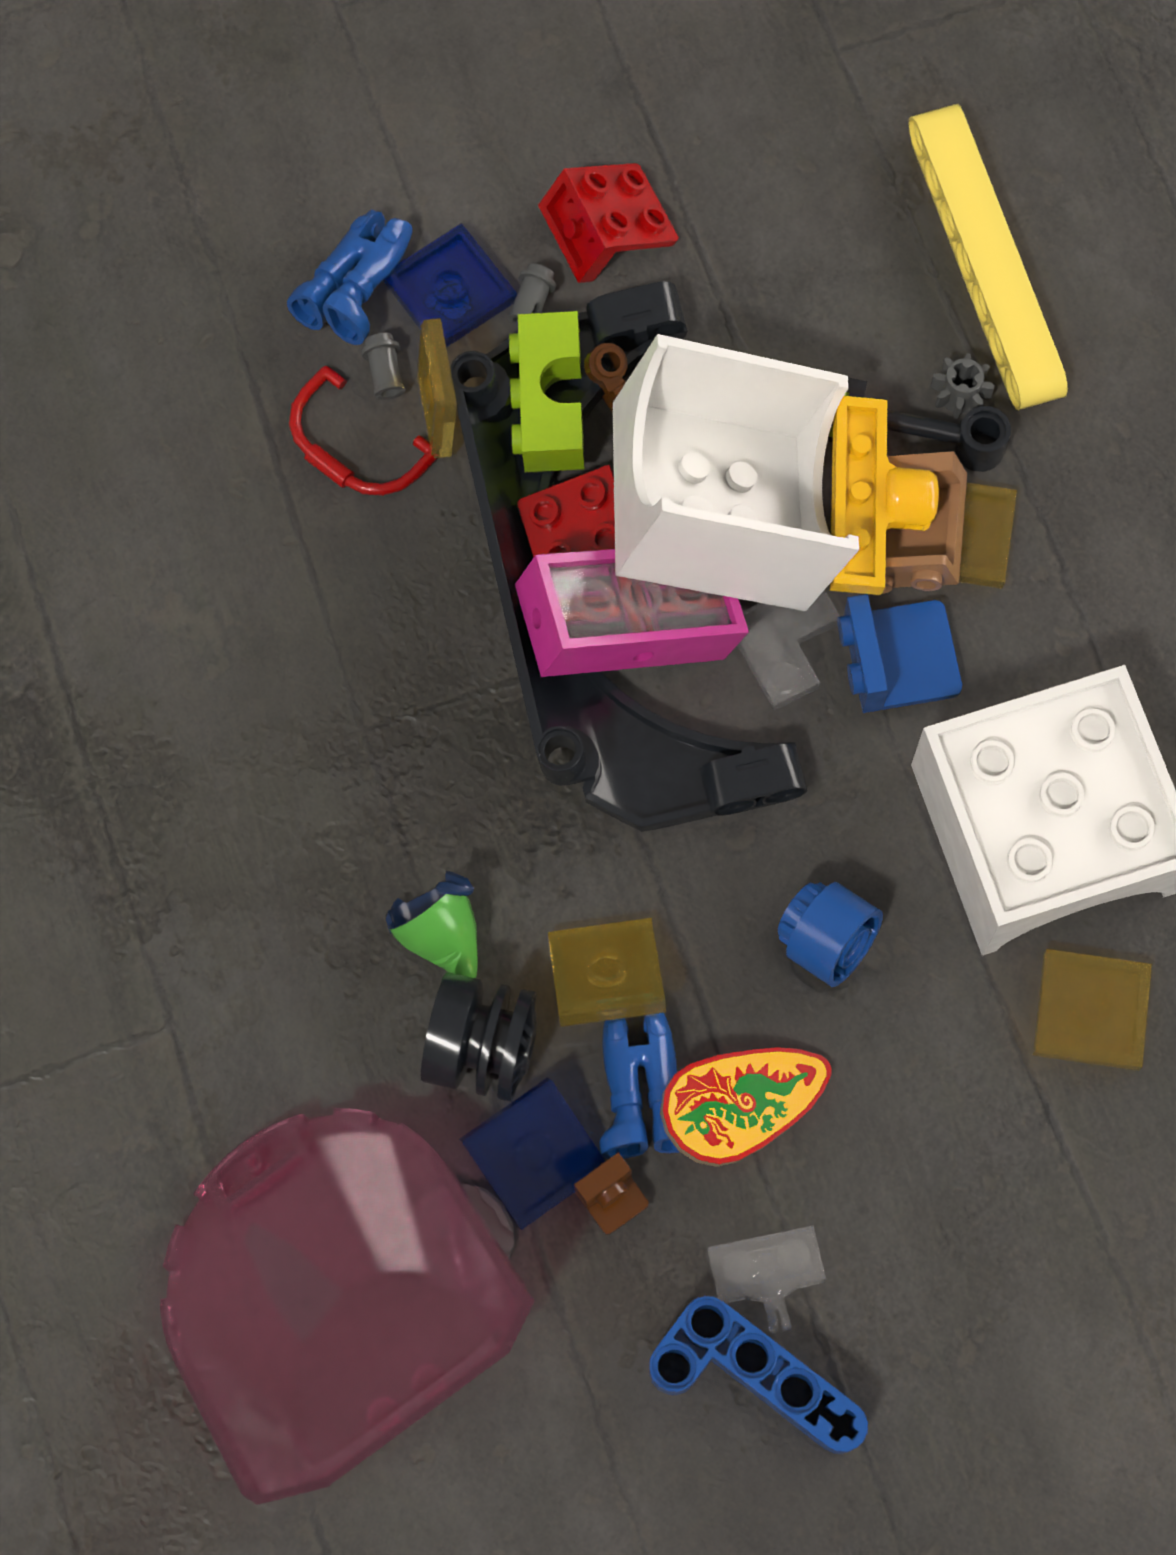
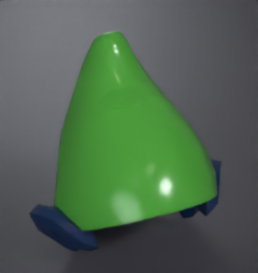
[385,871,478,978]

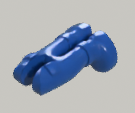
[287,209,413,345]
[599,1002,680,1159]

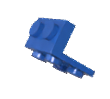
[837,594,962,713]

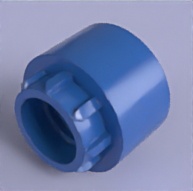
[778,882,883,987]

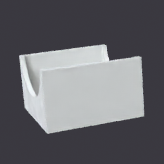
[613,334,859,611]
[911,665,1176,956]

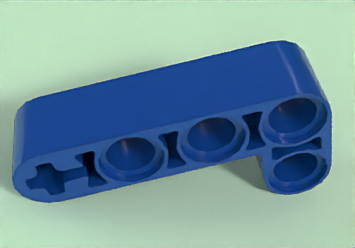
[649,1296,868,1454]

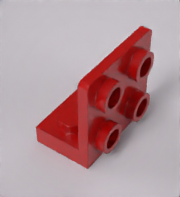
[538,163,679,283]
[517,464,615,557]

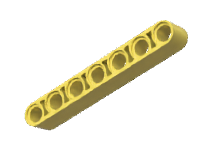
[909,104,1068,410]

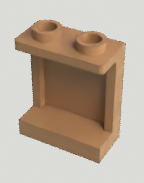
[882,451,967,594]

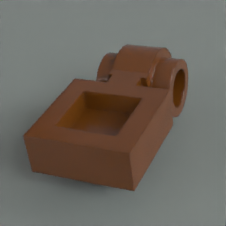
[584,343,628,413]

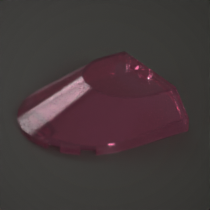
[160,1108,535,1505]

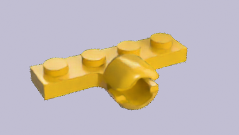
[830,396,939,595]

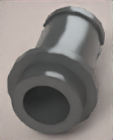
[507,264,556,327]
[361,333,406,400]

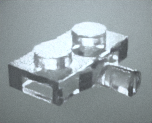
[707,1226,826,1333]

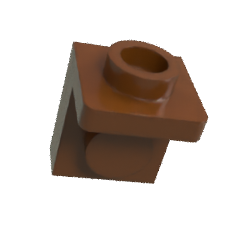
[574,1152,648,1235]

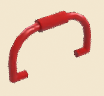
[289,366,440,496]

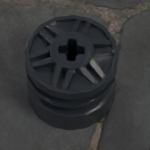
[421,972,538,1102]

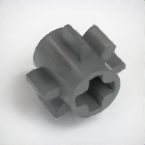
[931,353,995,419]

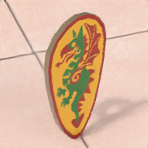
[660,1047,832,1167]

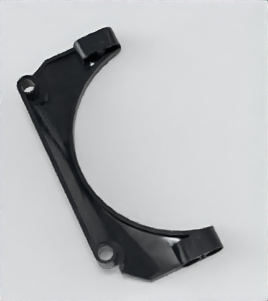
[449,281,808,832]

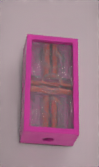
[515,549,749,677]

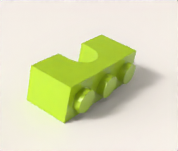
[509,311,585,472]

